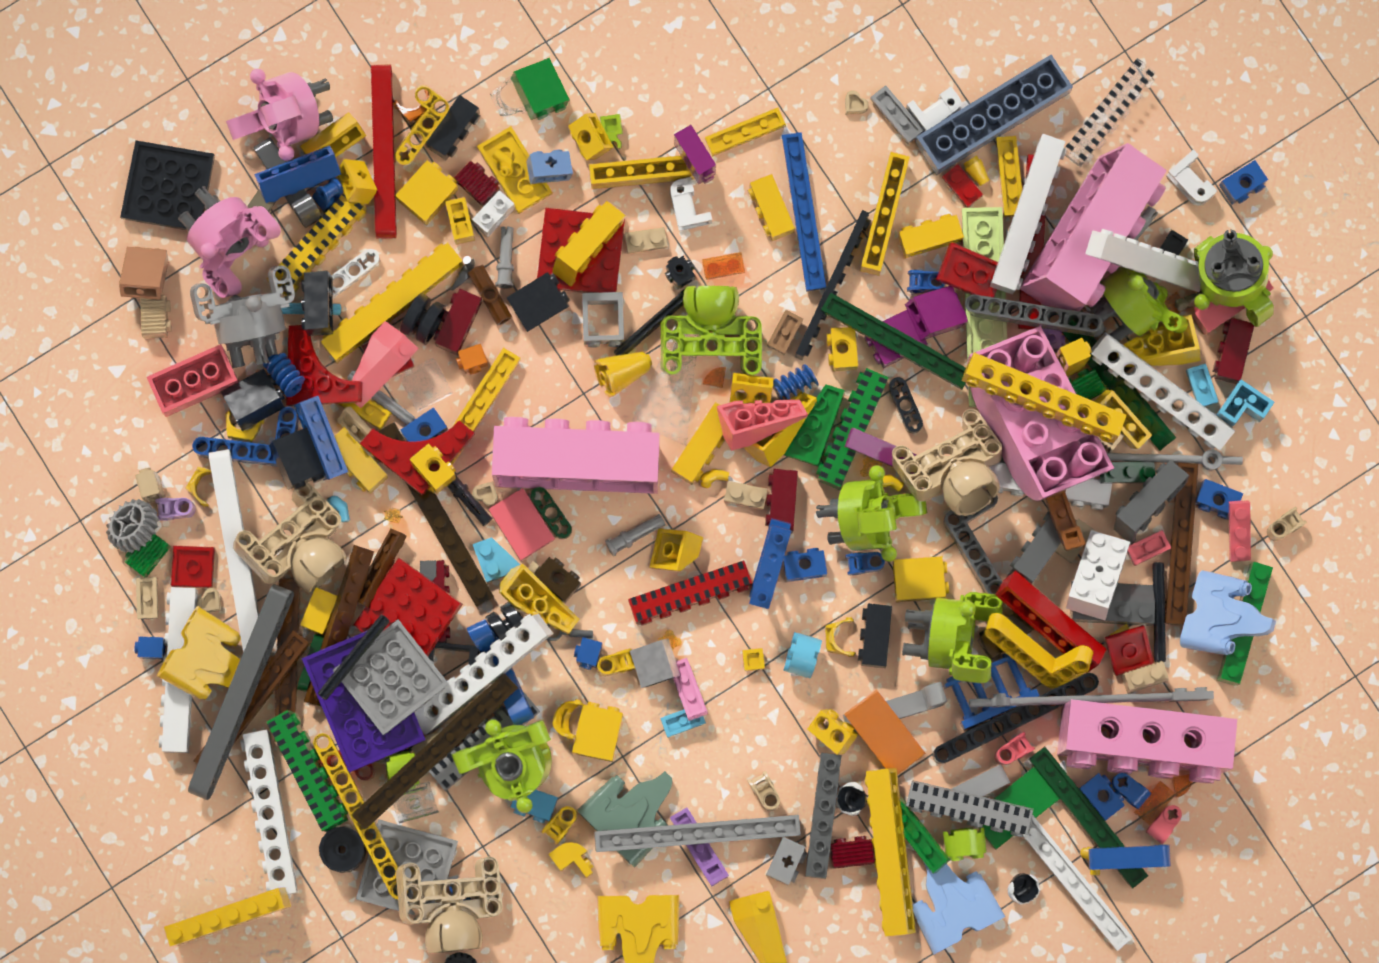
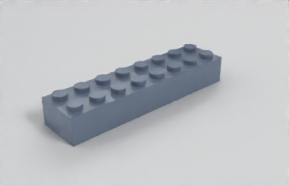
[915,54,1073,175]

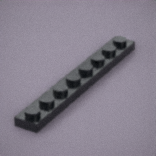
[795,210,871,360]

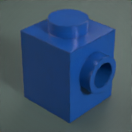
[134,636,166,660]
[573,637,603,670]

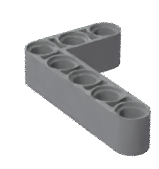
[843,682,948,733]

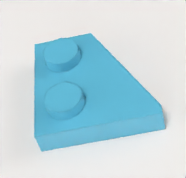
[472,537,520,583]

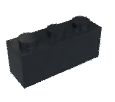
[425,95,481,160]
[301,270,333,336]
[858,603,892,669]

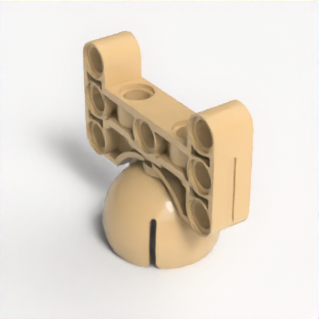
[892,409,1002,516]
[233,482,347,593]
[396,856,503,954]

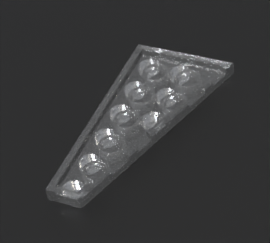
[632,312,699,446]

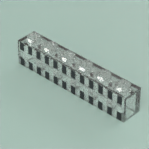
[1065,57,1156,168]

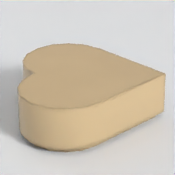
[845,90,869,115]
[472,481,498,507]
[197,588,222,612]

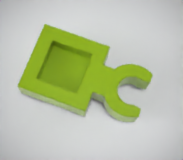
[600,114,623,149]

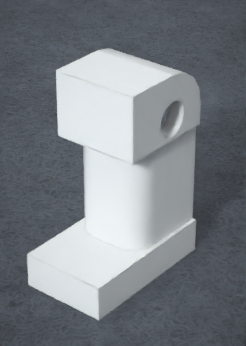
[906,86,961,132]
[1166,149,1217,206]
[670,177,712,231]

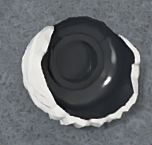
[836,782,867,816]
[1008,873,1040,905]

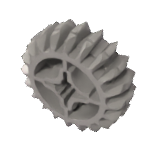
[106,499,159,553]

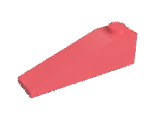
[352,321,419,408]
[717,400,808,451]

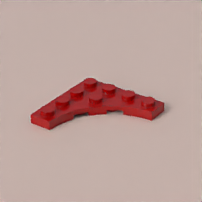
[286,325,363,406]
[360,420,475,496]

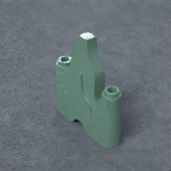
[577,771,672,868]

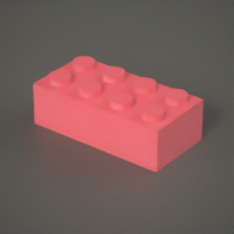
[147,344,239,417]

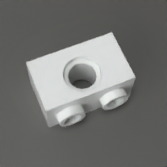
[472,190,515,237]

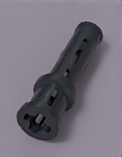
[447,472,493,527]

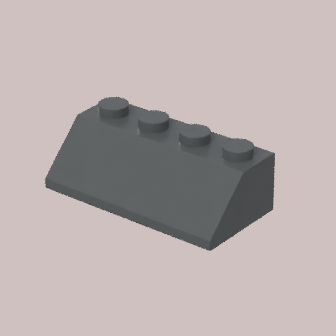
[1070,581,1155,626]

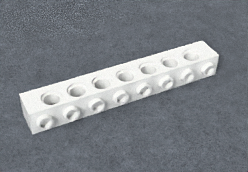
[1091,332,1235,450]
[414,614,553,735]
[240,730,298,895]

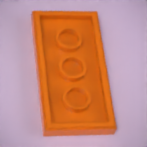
[844,689,926,775]

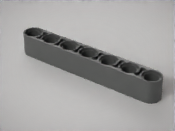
[965,295,1105,337]

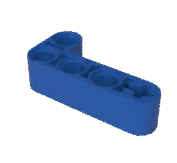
[1088,844,1171,870]

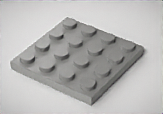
[333,620,449,736]
[356,819,458,916]

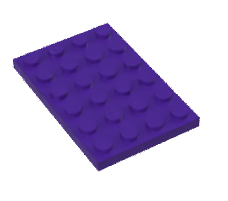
[302,631,426,773]

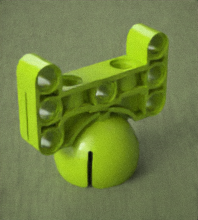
[660,286,762,375]

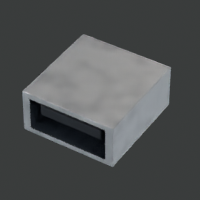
[630,639,680,688]

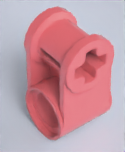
[995,732,1035,766]
[1146,805,1182,844]

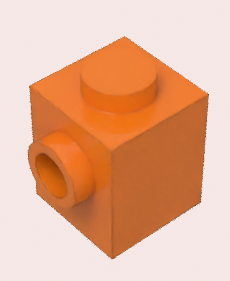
[456,343,488,375]

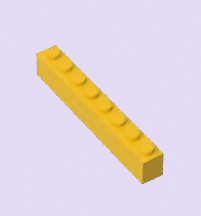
[321,242,464,364]
[865,768,916,937]

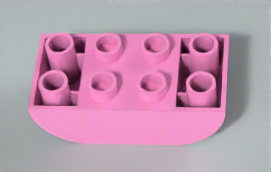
[967,326,1114,501]

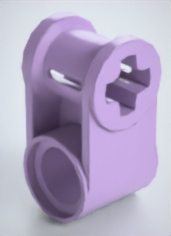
[155,497,196,521]

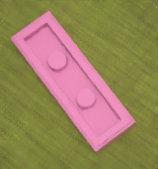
[673,658,708,721]

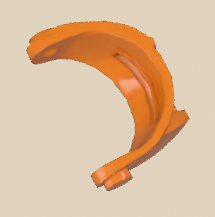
[393,89,429,122]

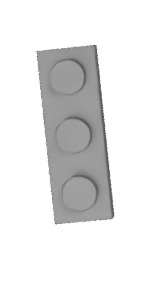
[870,85,924,144]

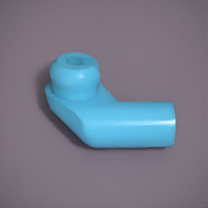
[326,496,350,522]

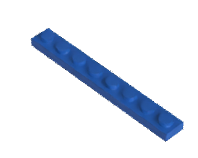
[782,132,826,292]

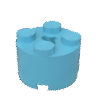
[783,632,822,679]

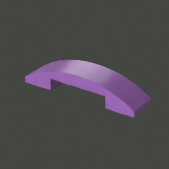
[670,807,729,887]

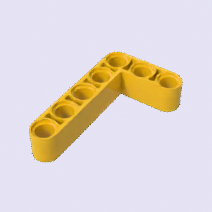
[985,613,1093,689]

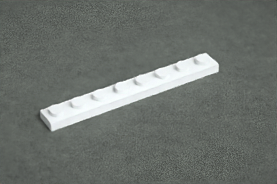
[1023,815,1133,951]

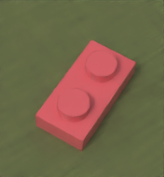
[1128,530,1171,566]

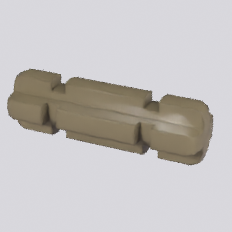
[1175,291,1203,311]

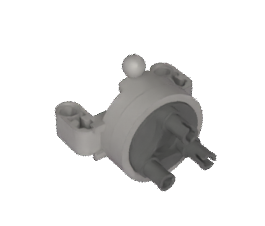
[190,266,295,368]

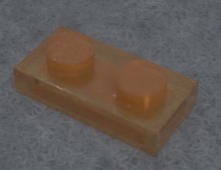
[702,252,745,280]
[1133,781,1176,826]

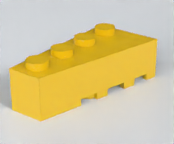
[552,201,626,287]

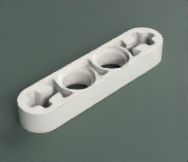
[331,249,380,299]

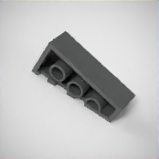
[1113,460,1189,545]
[1006,511,1077,584]

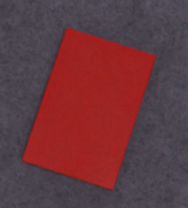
[936,242,998,298]

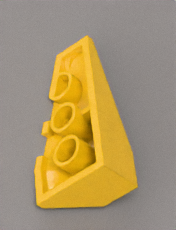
[744,392,817,467]
[729,890,787,963]

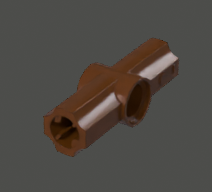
[468,265,512,326]

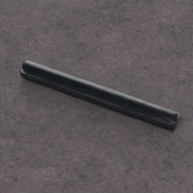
[614,289,685,356]
[1152,562,1166,662]
[318,615,389,700]

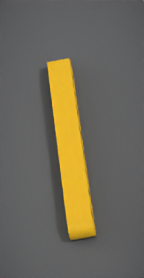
[313,733,409,899]

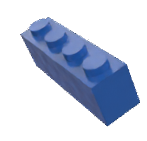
[254,146,341,203]

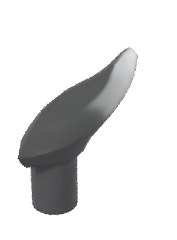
[450,256,475,291]

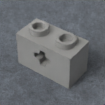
[766,837,807,885]

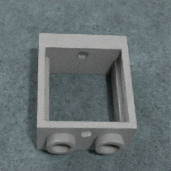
[582,292,624,348]

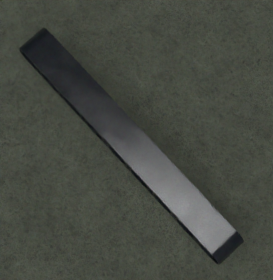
[932,673,1099,764]

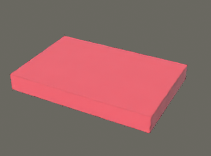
[488,488,555,561]

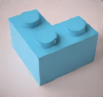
[1216,380,1275,427]

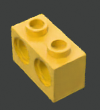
[445,197,475,245]
[729,373,774,404]
[807,709,859,755]

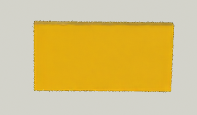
[477,126,553,214]

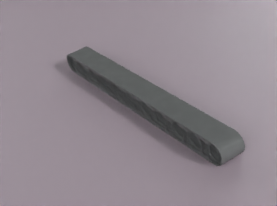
[188,584,294,800]

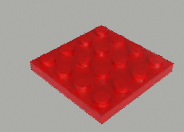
[537,208,625,293]
[353,558,463,657]

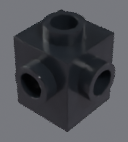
[664,256,695,290]

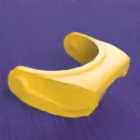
[225,411,265,442]
[185,467,212,507]
[825,617,856,657]
[552,699,583,740]

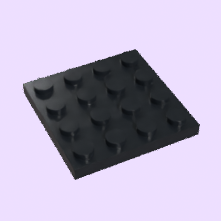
[120,140,215,231]

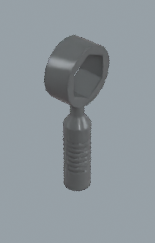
[547,625,593,641]

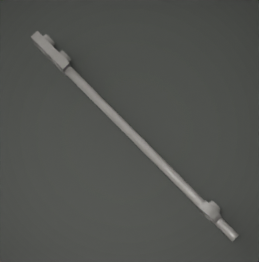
[1000,449,1243,471]
[969,687,1214,707]

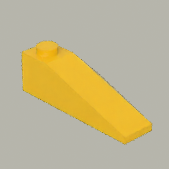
[1117,315,1201,367]
[499,564,580,634]

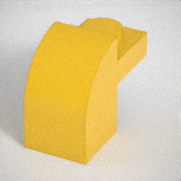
[548,843,593,878]

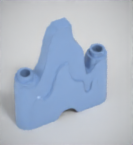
[1180,570,1276,655]
[913,861,1006,955]

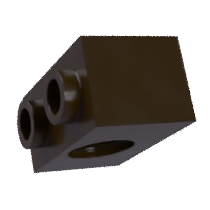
[534,557,581,604]

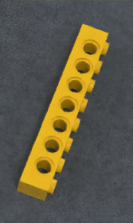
[962,352,1126,443]

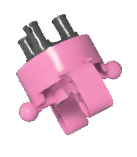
[226,69,333,161]
[178,186,281,298]

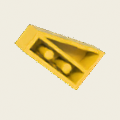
[334,427,388,494]

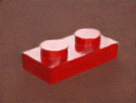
[942,164,983,208]

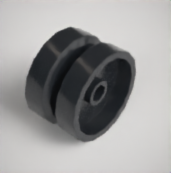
[400,293,446,345]
[485,602,529,653]
[319,827,366,873]

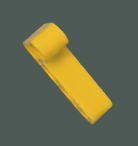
[395,85,449,165]

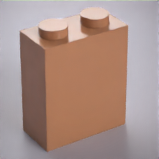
[119,246,169,300]

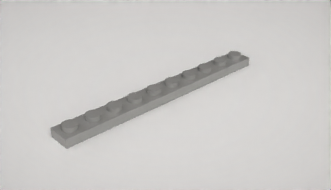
[594,815,801,852]

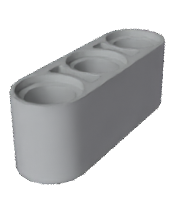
[952,764,1011,797]

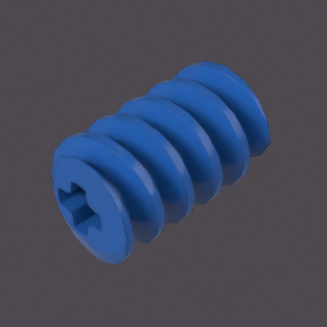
[263,353,305,397]
[773,364,819,400]

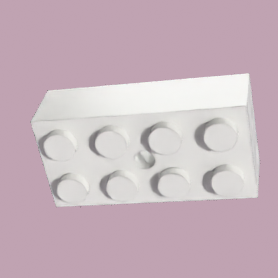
[1066,530,1130,620]

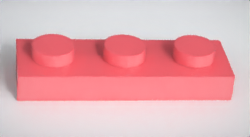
[1229,500,1251,562]

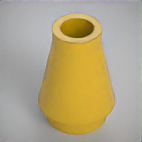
[963,155,989,186]

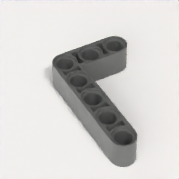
[253,137,322,228]
[943,490,1002,594]

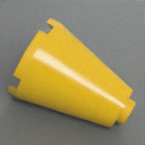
[594,352,652,397]

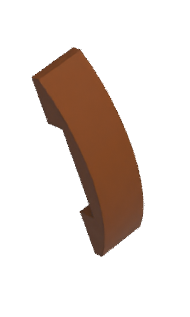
[1045,490,1086,551]

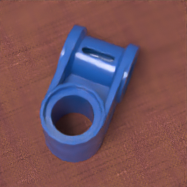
[312,178,343,213]
[907,270,945,293]
[845,552,885,576]
[1111,773,1151,810]

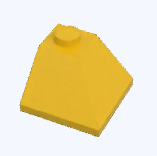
[649,528,703,571]

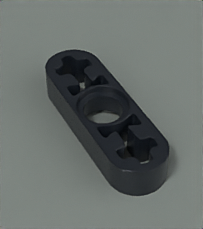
[888,377,923,434]

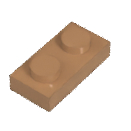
[767,310,803,355]

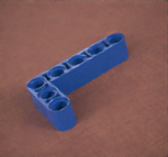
[192,407,299,467]
[467,619,534,725]

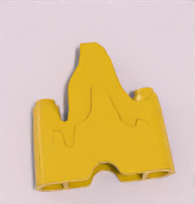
[157,606,241,700]
[597,895,679,963]

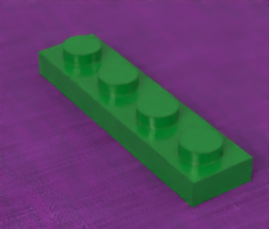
[900,796,950,874]

